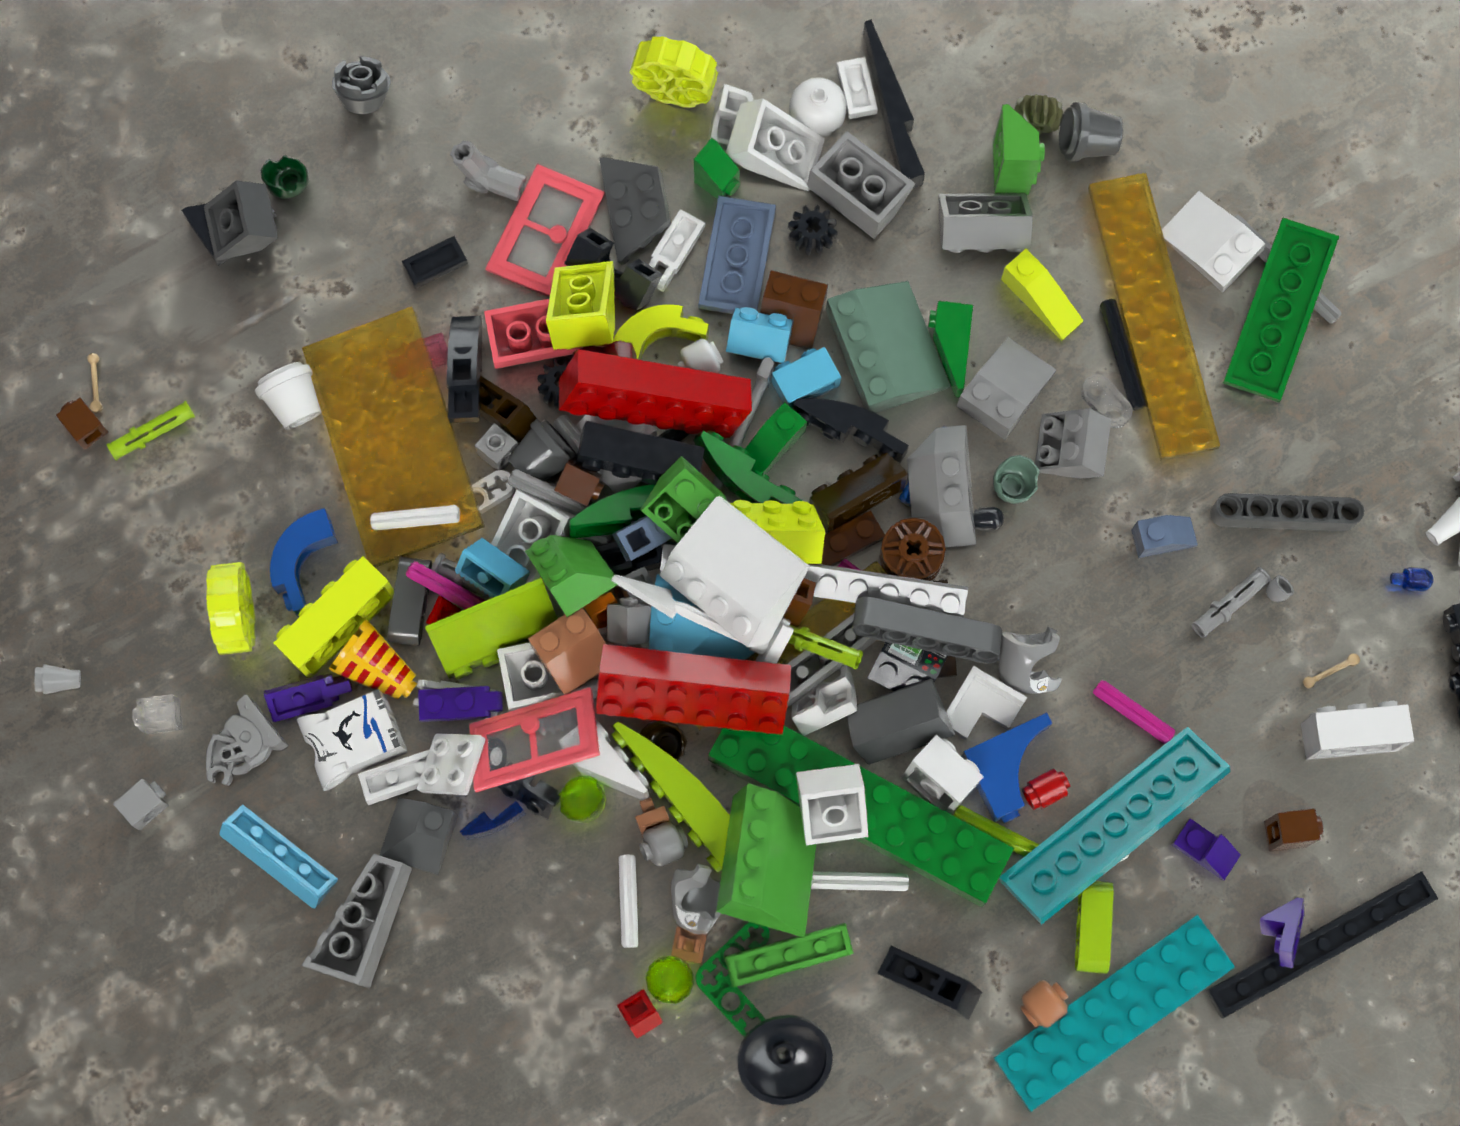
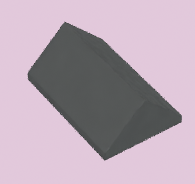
[847,678,955,765]

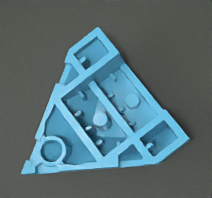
[649,574,756,660]

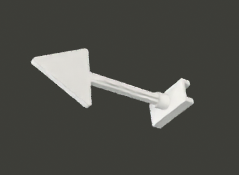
[612,574,794,663]

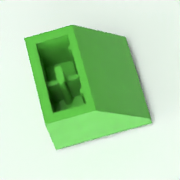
[641,456,727,543]

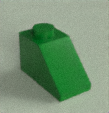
[694,138,741,199]

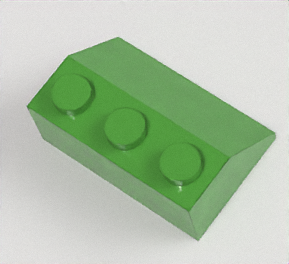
[993,104,1045,195]
[525,535,618,617]

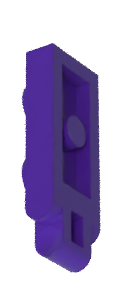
[418,686,503,722]

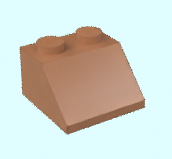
[528,607,606,695]

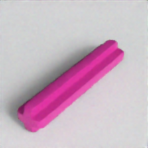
[406,561,486,609]
[1093,680,1176,744]

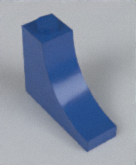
[961,713,1053,824]

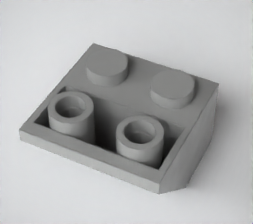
[1035,408,1111,479]

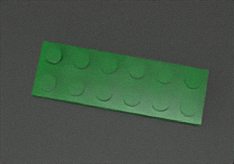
[1223,217,1339,403]

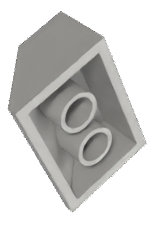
[807,131,915,239]
[939,193,1033,253]

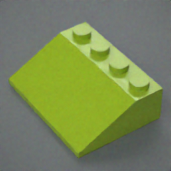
[425,578,558,679]

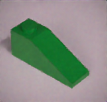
[928,301,973,398]
[745,402,807,474]

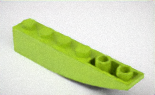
[611,721,730,873]

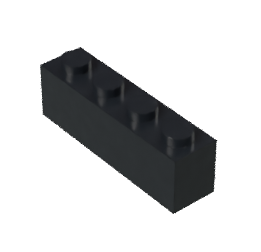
[575,421,705,485]

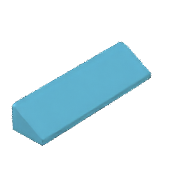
[219,804,338,909]

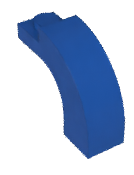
[270,508,338,618]

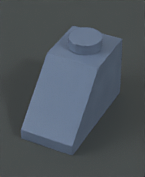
[1131,515,1198,558]

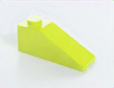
[1001,249,1084,341]

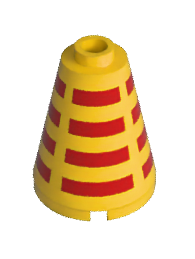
[329,619,417,700]

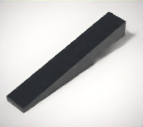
[863,20,925,189]

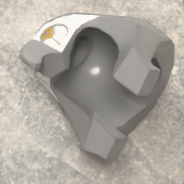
[999,626,1062,694]
[671,864,721,934]

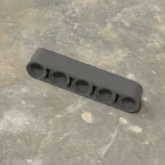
[1210,493,1364,531]
[852,597,1002,663]

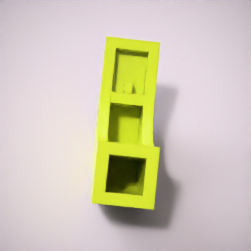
[613,304,709,360]

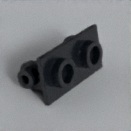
[497,763,562,820]

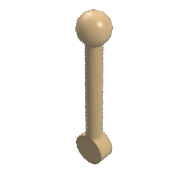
[87,353,103,413]
[1303,653,1360,688]

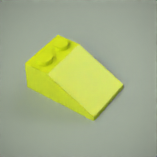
[546,261,615,350]

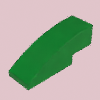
[569,485,655,538]

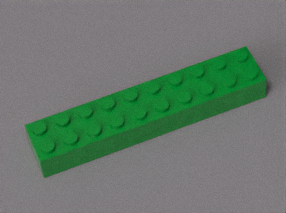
[708,726,1014,907]

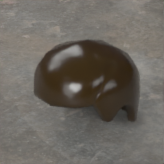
[640,721,687,762]

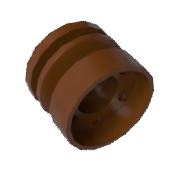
[878,518,946,581]

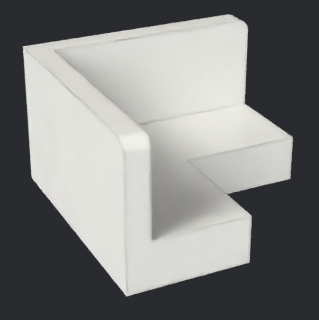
[946,666,1027,740]

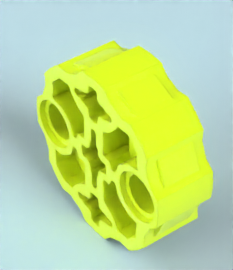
[629,36,718,108]
[206,562,256,655]

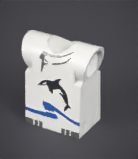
[297,689,408,791]

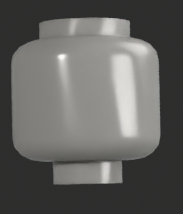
[639,821,688,867]

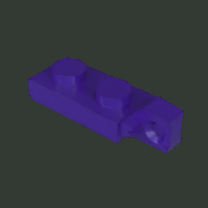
[264,673,352,722]

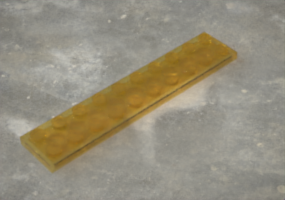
[1088,172,1220,461]

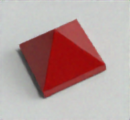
[426,596,462,625]

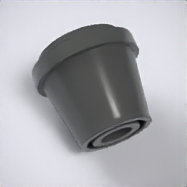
[1059,102,1123,162]
[507,419,577,482]

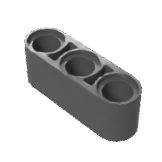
[388,557,432,646]

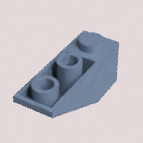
[612,515,671,561]

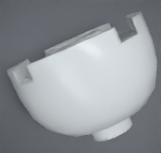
[789,78,847,137]

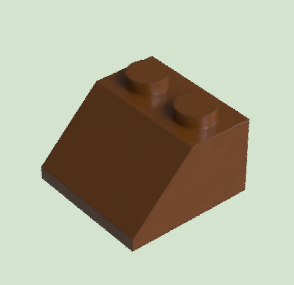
[760,270,828,350]

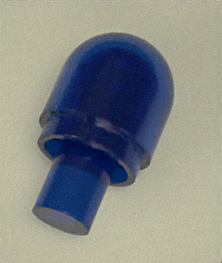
[1390,567,1434,592]

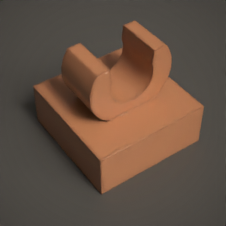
[635,797,670,838]
[671,927,708,965]

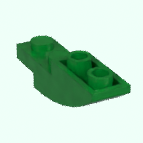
[693,430,802,504]

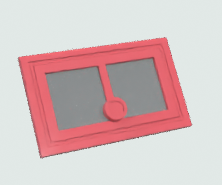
[485,164,605,297]
[469,687,600,793]

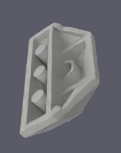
[907,425,976,548]

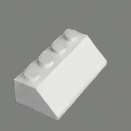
[497,627,623,711]

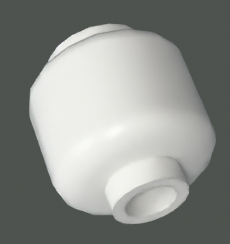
[678,339,724,373]

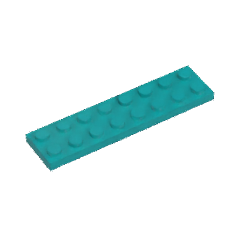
[999,726,1231,925]
[993,915,1235,1112]

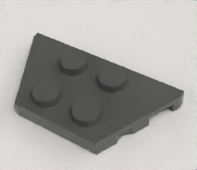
[599,157,671,265]

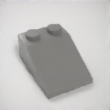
[957,337,1056,440]

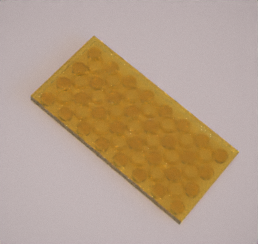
[302,306,485,568]

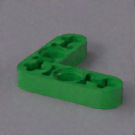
[695,922,770,1037]

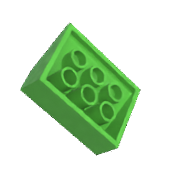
[716,783,816,937]

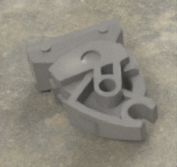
[206,694,289,786]

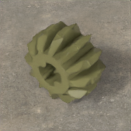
[1014,94,1063,134]

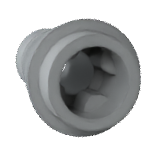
[35,664,81,695]

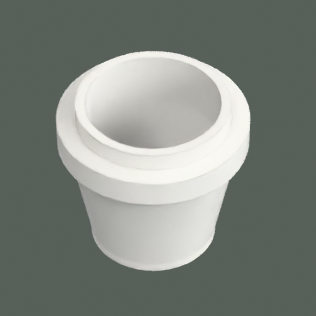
[255,362,322,430]

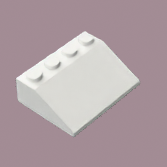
[660,496,810,648]

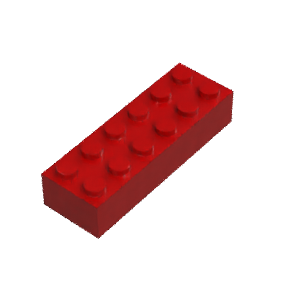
[559,349,752,438]
[596,644,791,735]

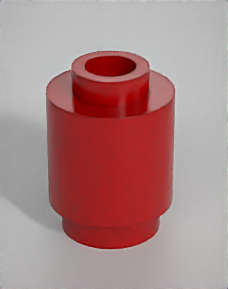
[1022,768,1070,810]

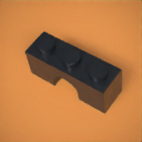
[564,228,663,311]

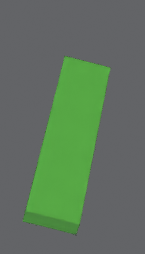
[724,923,854,987]

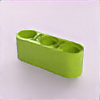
[1075,881,1114,974]

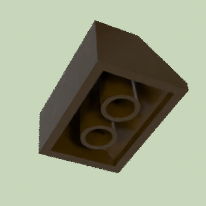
[809,453,908,534]

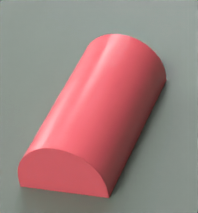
[484,299,609,369]

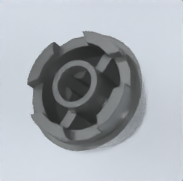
[332,56,391,114]

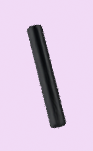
[1100,299,1147,411]

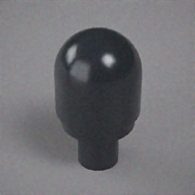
[974,507,1004,531]

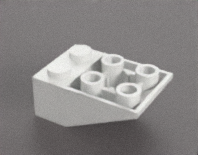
[559,722,650,800]

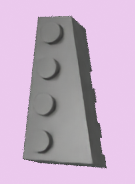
[301,854,412,989]

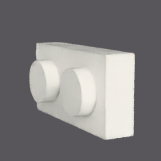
[837,57,878,119]

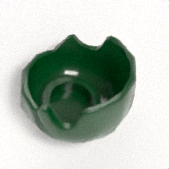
[261,155,309,199]

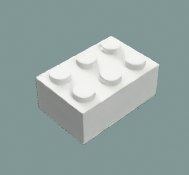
[1301,701,1414,760]

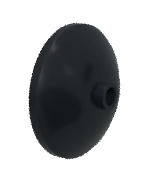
[737,1015,833,1105]

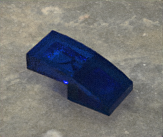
[460,801,526,840]

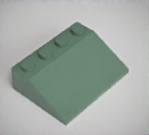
[826,281,950,413]

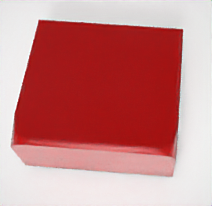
[617,989,663,1038]

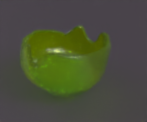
[559,775,606,823]
[645,955,694,1005]

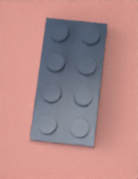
[698,196,776,314]

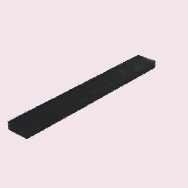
[1206,871,1439,1018]

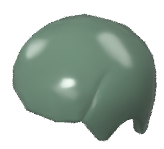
[993,455,1040,504]

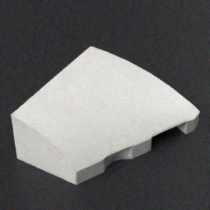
[707,84,754,150]
[791,665,857,736]

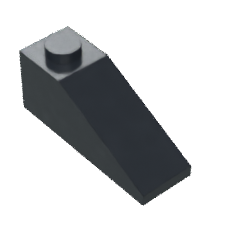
[877,945,982,1021]

